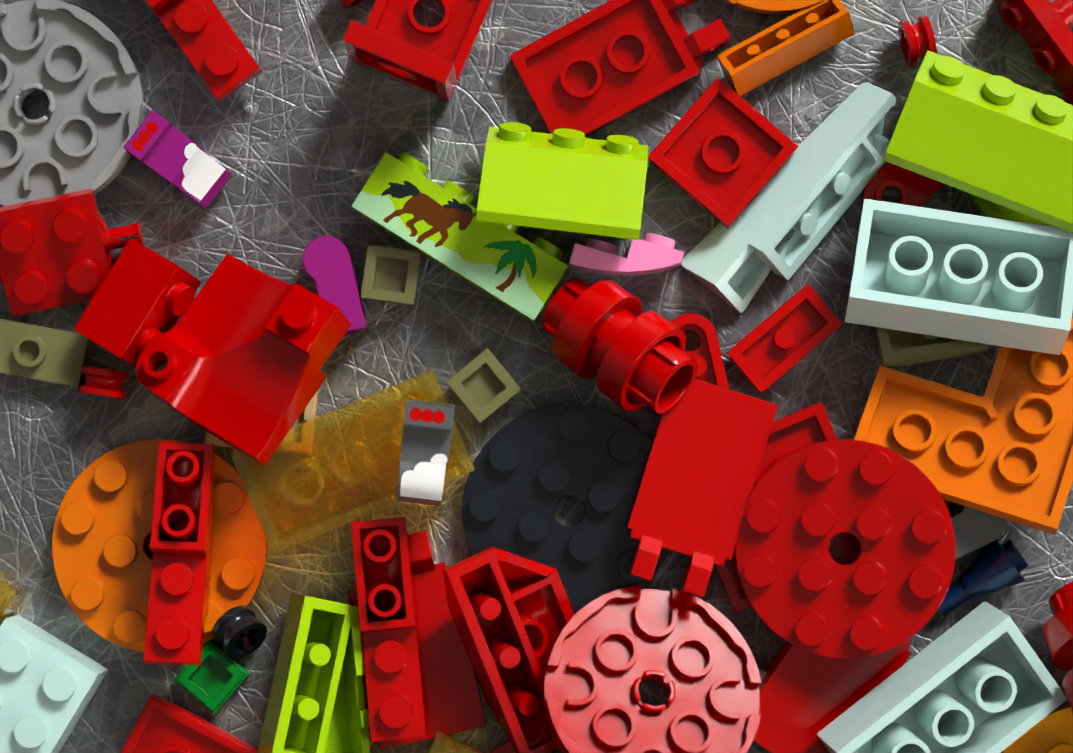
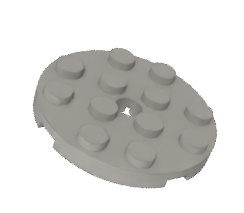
[0,0,144,207]

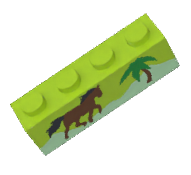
[351,152,568,324]

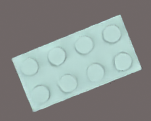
[844,199,1073,355]
[816,601,1067,753]
[0,615,109,753]

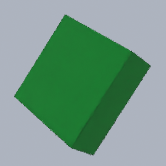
[174,639,251,715]

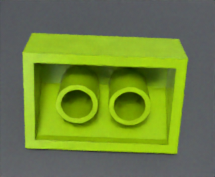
[476,122,648,240]

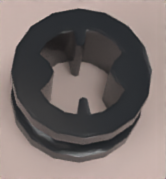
[212,605,267,659]

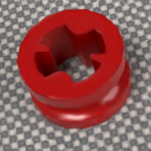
[898,15,937,68]
[78,366,129,399]

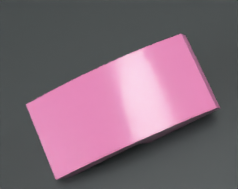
[568,232,685,276]

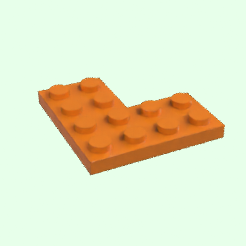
[854,319,1073,535]

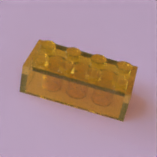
[231,366,475,555]

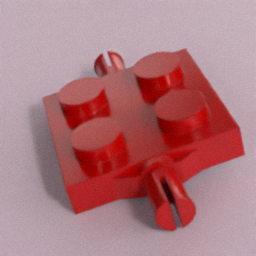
[0,188,144,316]

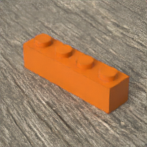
[717,0,855,96]

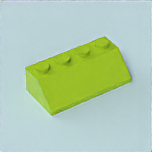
[883,51,1073,233]

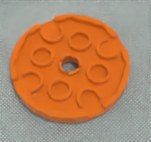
[52,439,268,652]

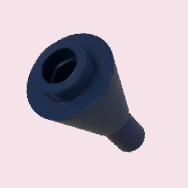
[939,539,1029,616]

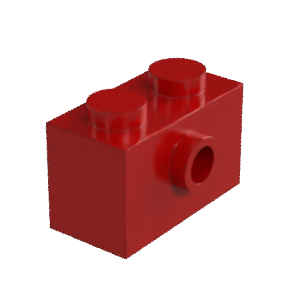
[74,238,201,367]

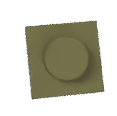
[361,245,422,306]
[446,348,521,424]

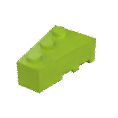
[258,593,370,753]

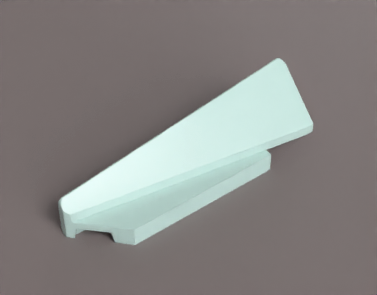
[681,82,896,314]

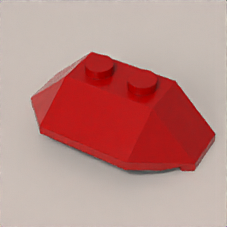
[443,546,575,753]

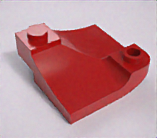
[136,254,351,466]

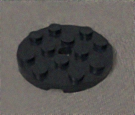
[462,404,669,614]

